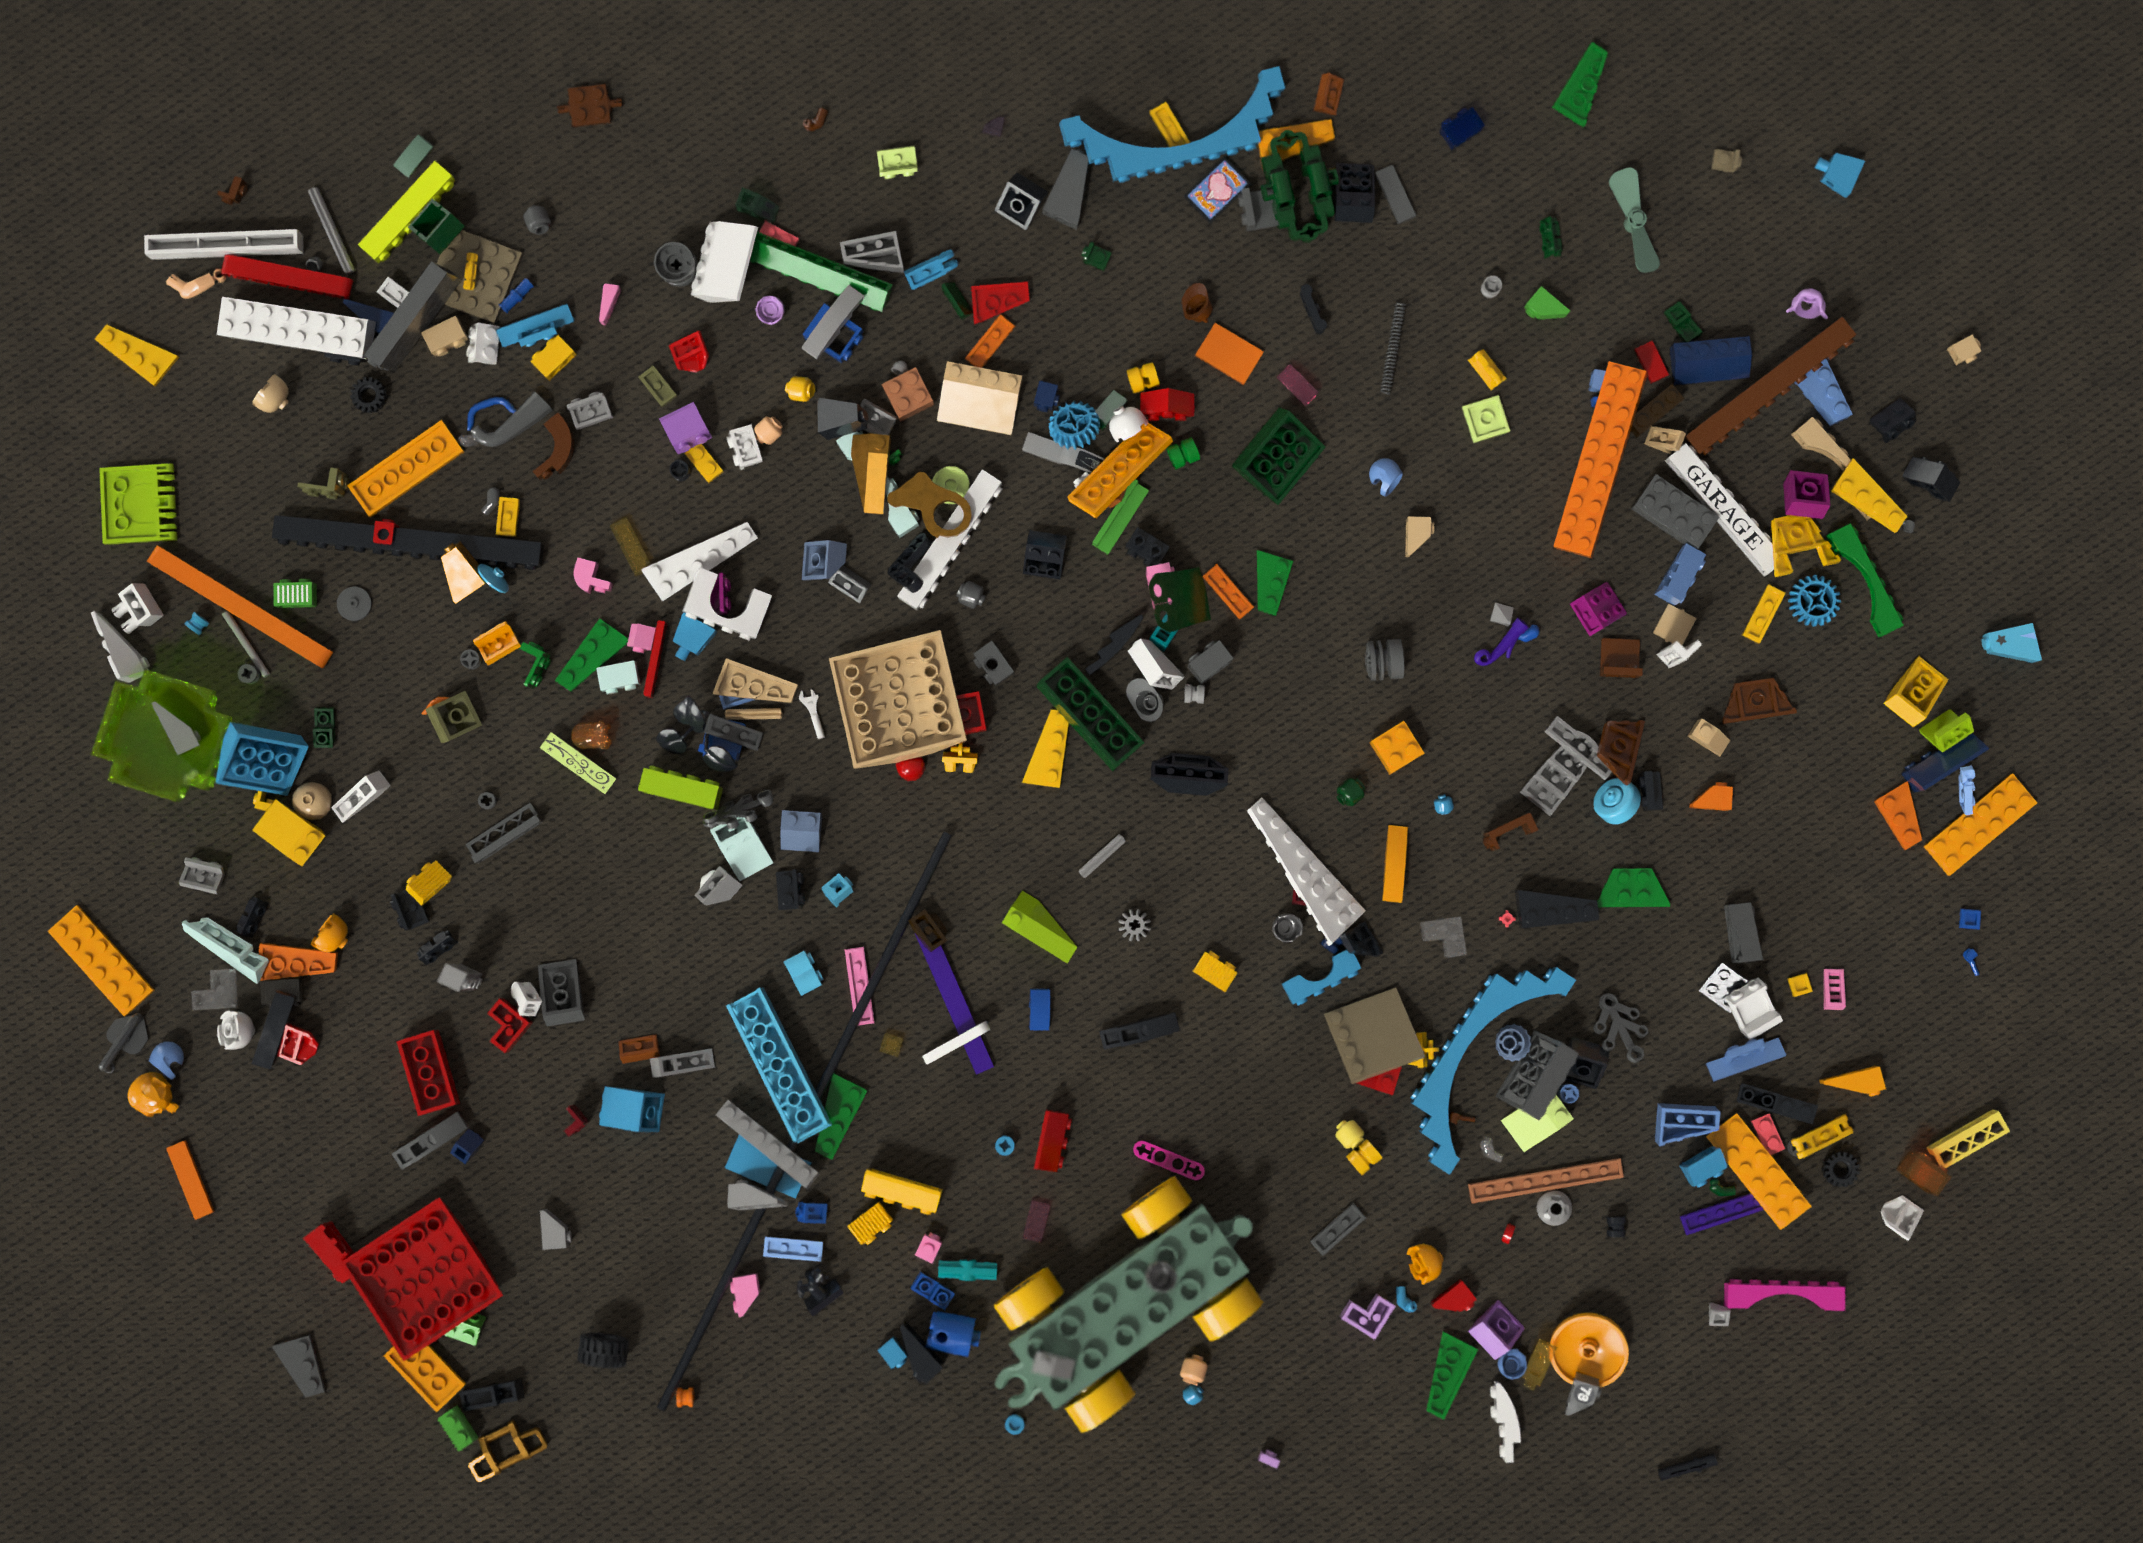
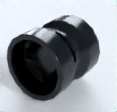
[670,460,691,482]
[1606,1216,1626,1237]

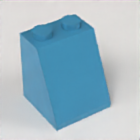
[599,1087,665,1132]

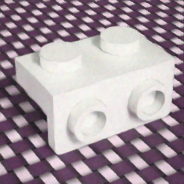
[467,323,500,365]

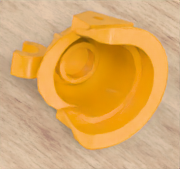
[128,1072,179,1117]

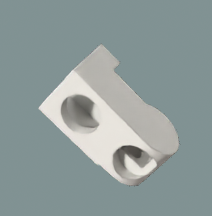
[511,982,542,1016]

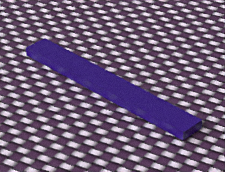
[915,934,994,1075]

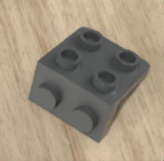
[1238,188,1281,231]

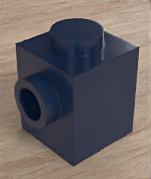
[1034,381,1060,412]
[450,1129,484,1164]

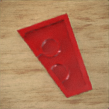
[971,282,1029,325]

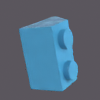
[1679,1146,1728,1187]

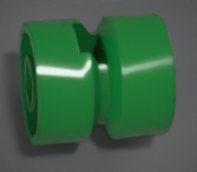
[1166,437,1200,470]

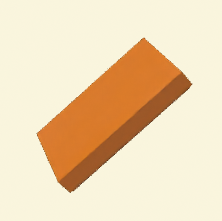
[1195,323,1264,385]

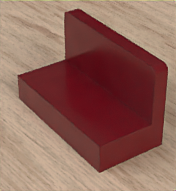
[564,1104,589,1137]

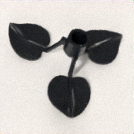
[656,695,738,772]

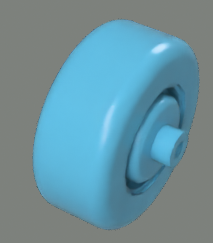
[1593,777,1641,824]

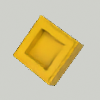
[1787,973,1813,997]

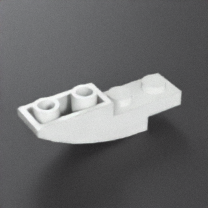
[1490,1381,1521,1462]

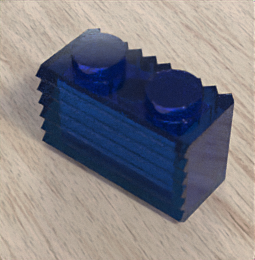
[1439,107,1485,150]

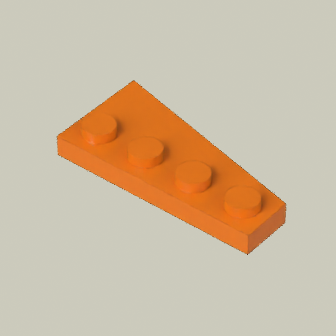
[258,943,338,981]

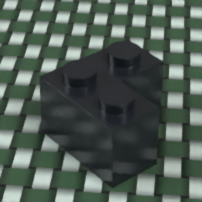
[1902,457,1960,502]

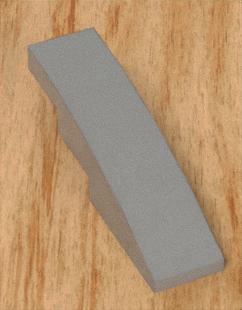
[802,285,864,359]

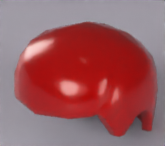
[896,756,925,781]

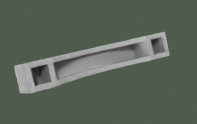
[716,1100,820,1190]

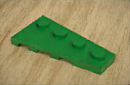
[815,1073,868,1160]

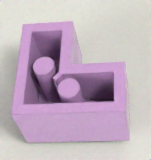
[1340,1293,1395,1340]

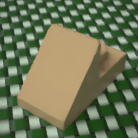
[1645,426,1686,454]

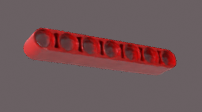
[221,255,353,300]

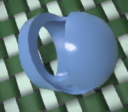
[1369,458,1403,497]
[149,1042,184,1080]

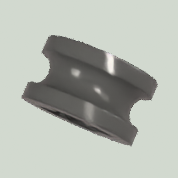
[478,792,497,809]

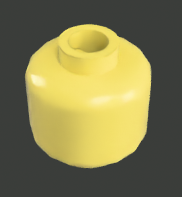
[1336,1120,1364,1149]

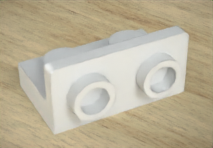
[727,425,763,470]

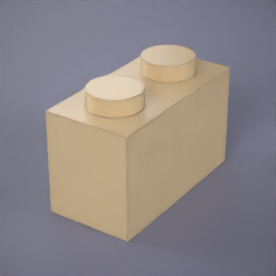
[421,316,469,357]

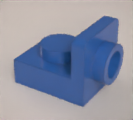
[796,1202,827,1223]

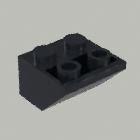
[1023,530,1067,580]

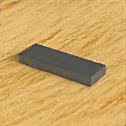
[1375,165,1416,225]
[704,714,763,751]
[1310,1203,1366,1256]

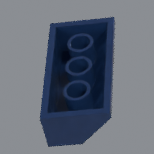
[1669,336,1752,385]
[1901,733,1989,792]

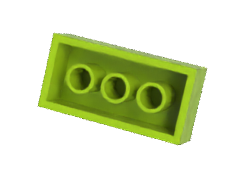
[638,766,723,811]

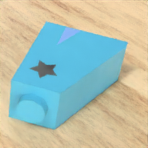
[1982,623,2042,663]

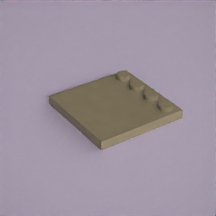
[1324,988,1425,1084]

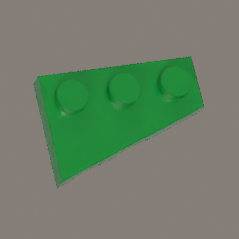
[1256,550,1293,616]

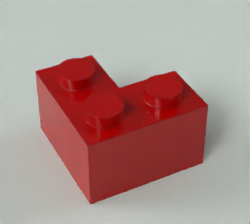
[1140,388,1194,421]
[487,998,533,1053]

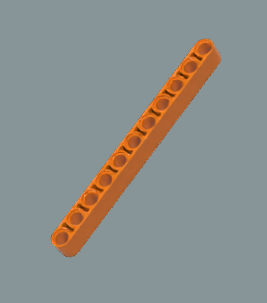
[147,545,334,669]

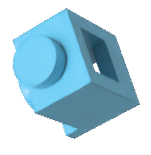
[821,873,853,908]

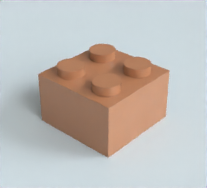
[882,367,934,422]

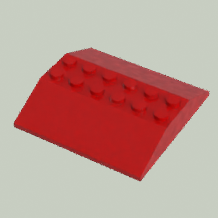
[340,1197,503,1362]

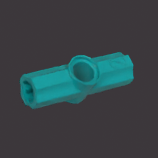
[938,1259,997,1281]

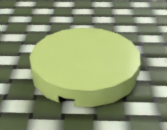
[932,466,970,504]

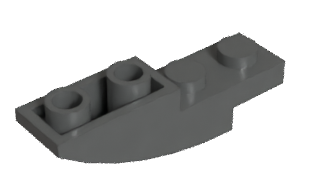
[392,1111,468,1170]

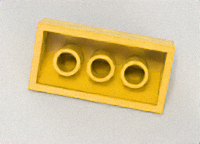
[861,1168,943,1215]

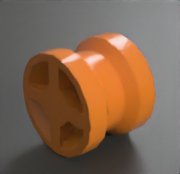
[676,1387,694,1407]

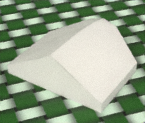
[1881,1195,1924,1241]

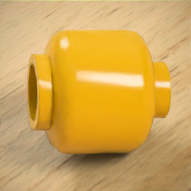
[785,376,815,402]

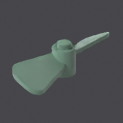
[1609,168,1660,273]

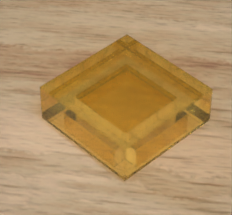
[879,1033,904,1057]

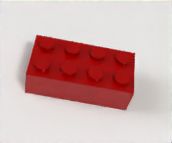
[396,1029,460,1116]

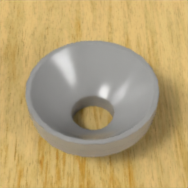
[1536,1190,1572,1226]

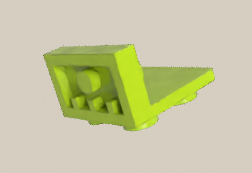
[1919,710,1974,753]

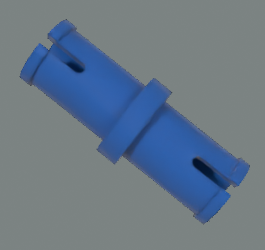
[499,278,534,313]

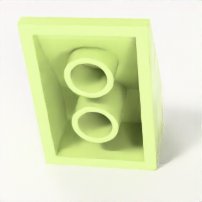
[1501,1095,1574,1152]

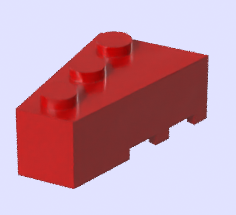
[303,1221,354,1284]

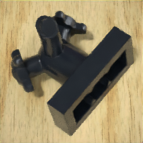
[797,1268,844,1316]

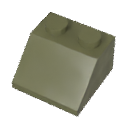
[425,691,482,743]

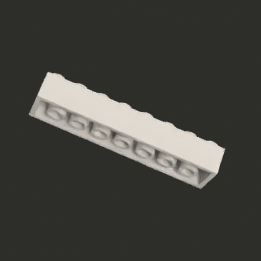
[217,297,376,359]

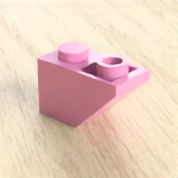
[730,1273,760,1317]

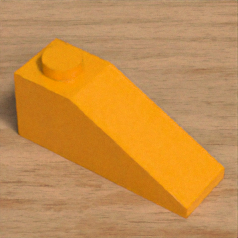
[1819,1066,1886,1096]

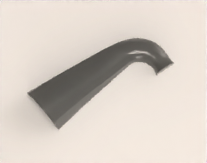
[471,391,553,447]

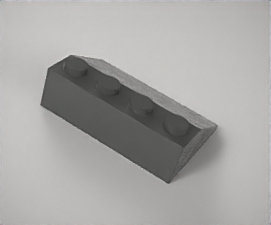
[1495,1030,1579,1121]

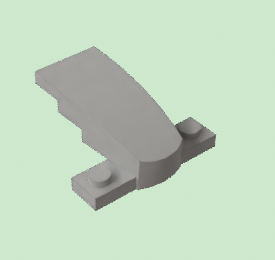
[1520,716,1612,816]

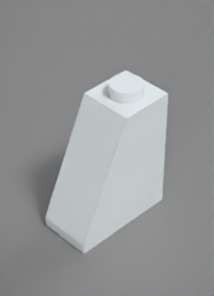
[1128,639,1184,689]

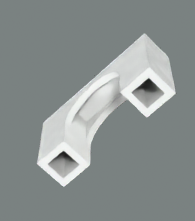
[682,568,772,641]

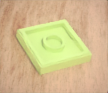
[1462,395,1510,443]

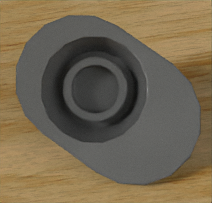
[1126,678,1164,722]

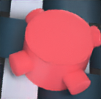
[1499,910,1516,927]

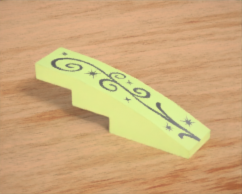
[540,732,616,794]

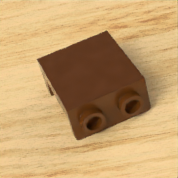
[1482,813,1538,851]

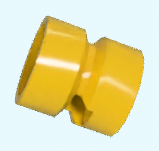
[1127,362,1159,393]
[1346,1139,1382,1175]

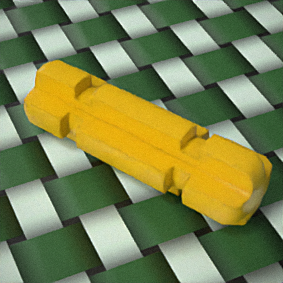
[463,252,478,290]

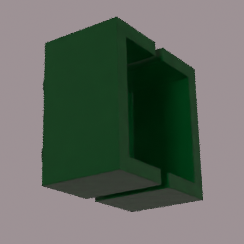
[408,199,464,254]

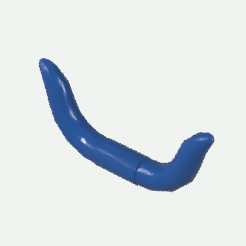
[467,397,516,431]

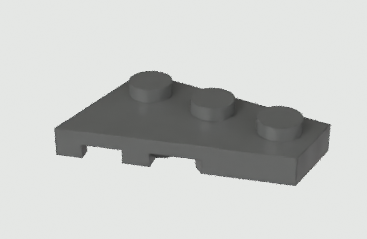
[271,1335,326,1398]

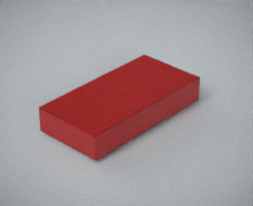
[1634,341,1669,384]

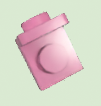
[915,1232,942,1263]

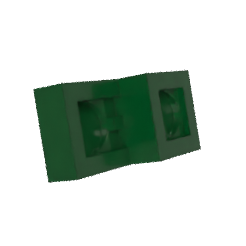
[1664,301,1703,343]

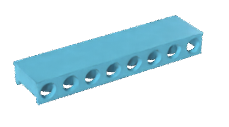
[726,988,832,1143]

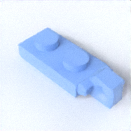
[1959,765,1976,815]

